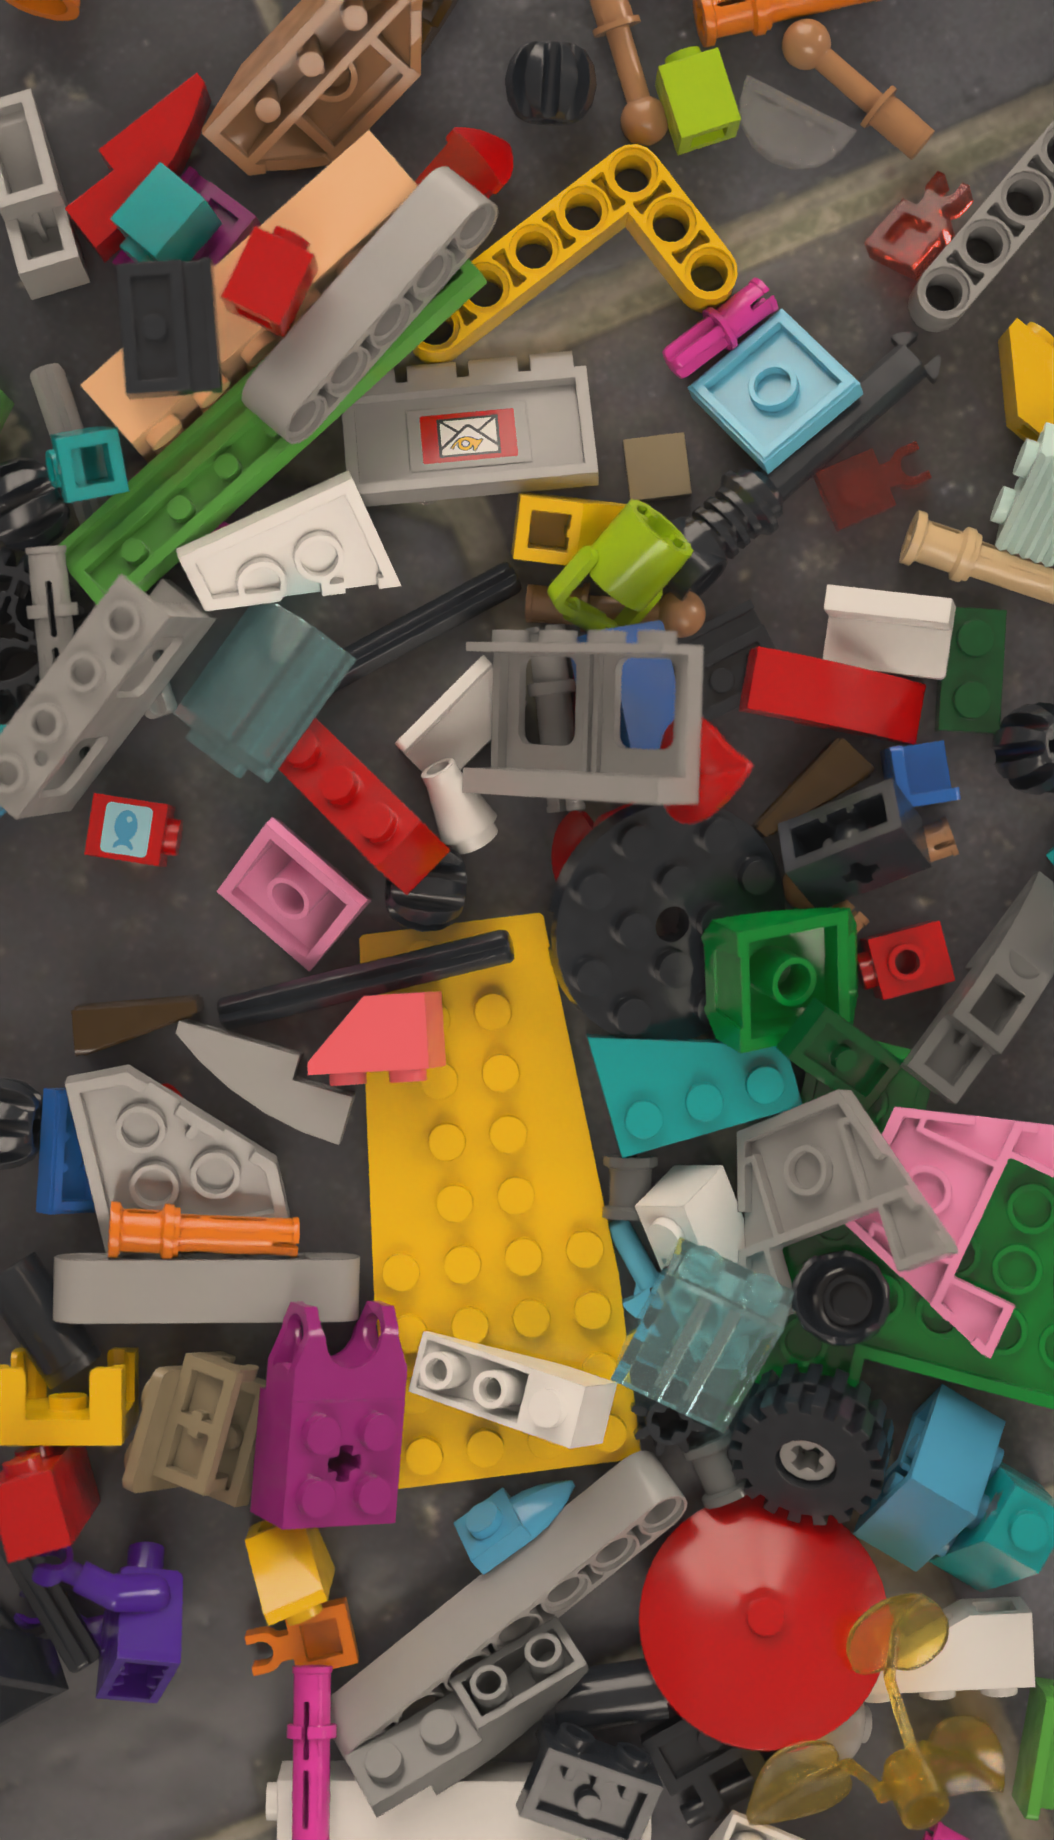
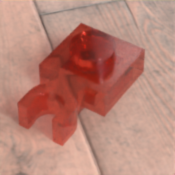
[864,171,974,281]
[813,441,932,532]

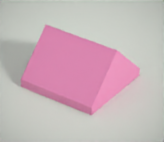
[217,817,372,972]

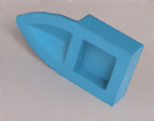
[453,1480,575,1575]

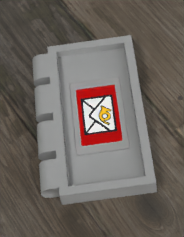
[342,351,599,507]

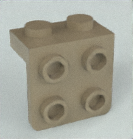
[122,1365,266,1507]

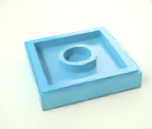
[687,308,863,474]

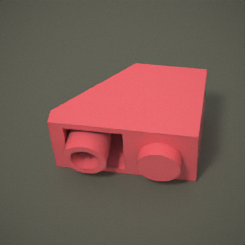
[307,991,446,1086]

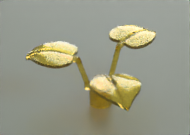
[746,1593,1005,1830]

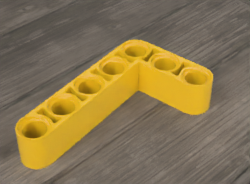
[412,144,738,364]

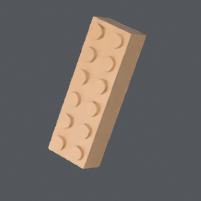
[81,130,418,463]

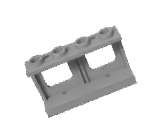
[0,575,217,819]
[462,630,703,804]

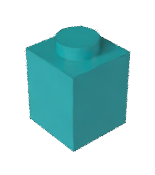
[110,162,222,263]

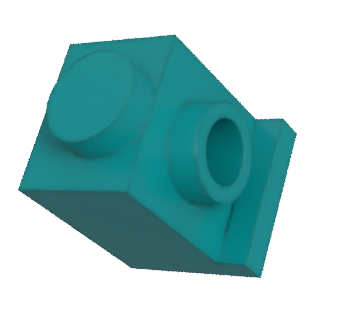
[45,426,129,503]

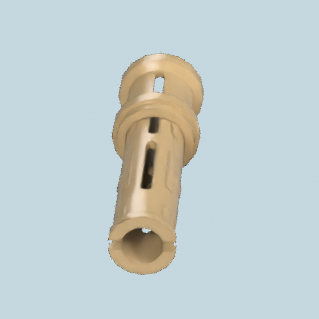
[899,510,1054,605]

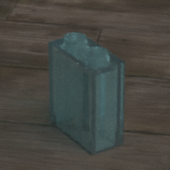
[173,602,357,783]
[610,1236,795,1433]

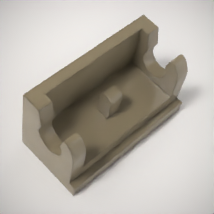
[152,1351,259,1496]

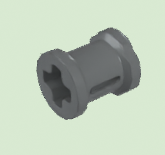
[602,1153,658,1221]
[681,1428,747,1509]

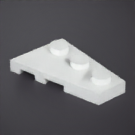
[176,470,401,611]

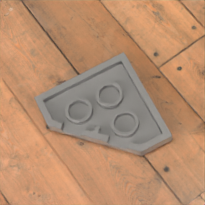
[65,1064,290,1253]

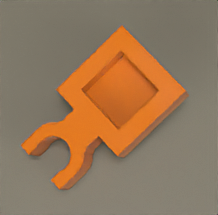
[245,1597,360,1676]

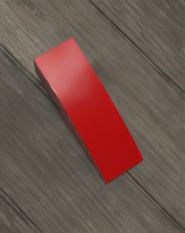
[65,73,211,262]
[739,646,926,745]

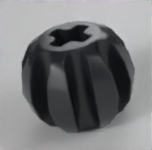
[505,40,597,126]
[0,457,70,552]
[992,702,1054,795]
[385,844,467,932]
[0,1077,43,1170]

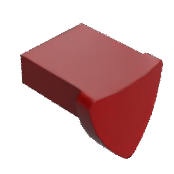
[414,127,514,199]

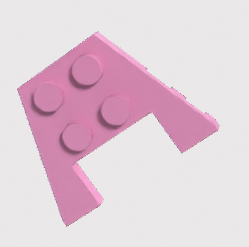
[845,1106,1054,1359]

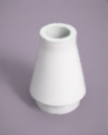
[421,758,498,854]

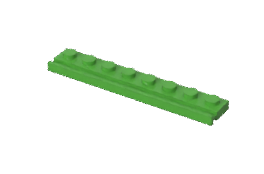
[58,259,487,605]

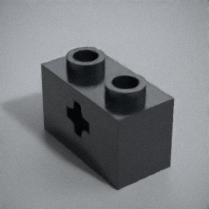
[777,778,932,908]

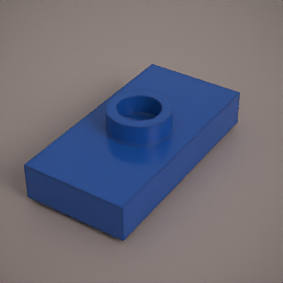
[36,1088,96,1215]

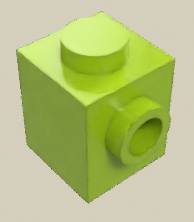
[655,46,741,156]

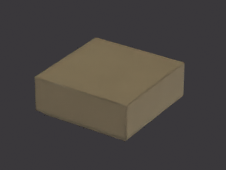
[622,432,692,502]

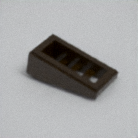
[751,738,876,838]
[71,994,204,1057]

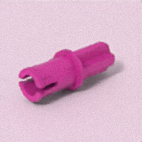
[662,277,778,379]

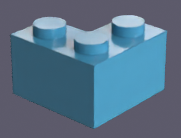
[853,1384,1006,1572]

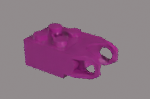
[250,1301,407,1530]

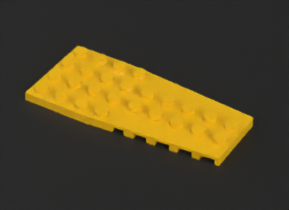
[359,913,641,1489]

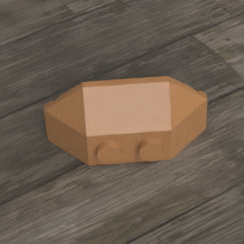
[202,0,422,176]

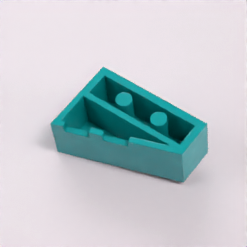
[586,1034,802,1158]

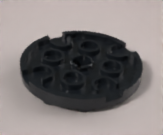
[548,803,785,1040]

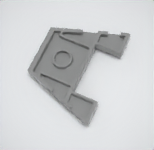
[737,1089,959,1329]

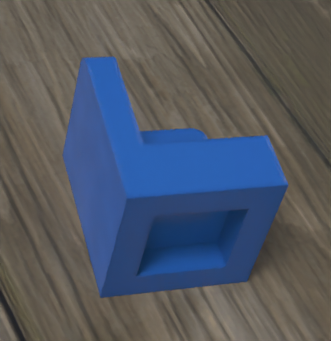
[880,740,961,807]

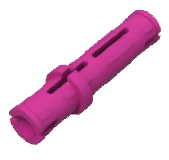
[287,1665,337,1840]

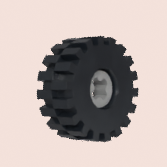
[729,1363,894,1525]

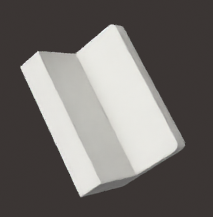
[823,584,956,680]
[395,655,527,772]

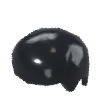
[792,1250,890,1347]

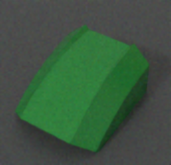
[701,908,858,1054]

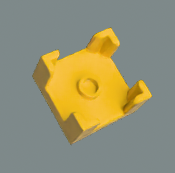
[0,1347,139,1446]

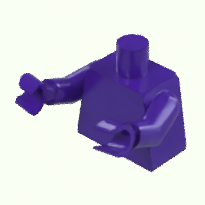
[14,1542,183,1704]

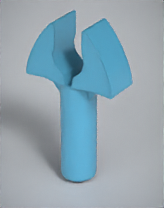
[609,1220,681,1330]

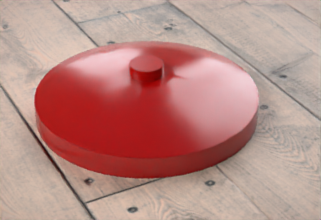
[639,1494,889,1751]

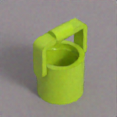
[547,499,693,632]

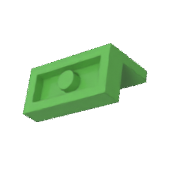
[1012,1677,1054,1821]

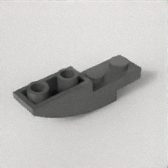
[900,871,1054,1104]
[344,1616,589,1818]

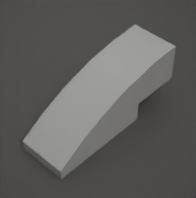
[0,88,91,300]
[176,1019,356,1145]

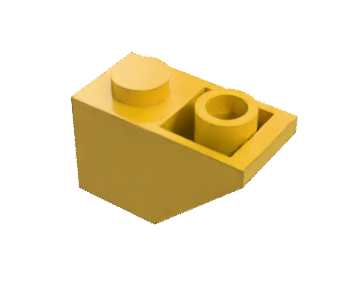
[998,318,1054,442]
[511,492,626,565]
[245,1520,335,1626]

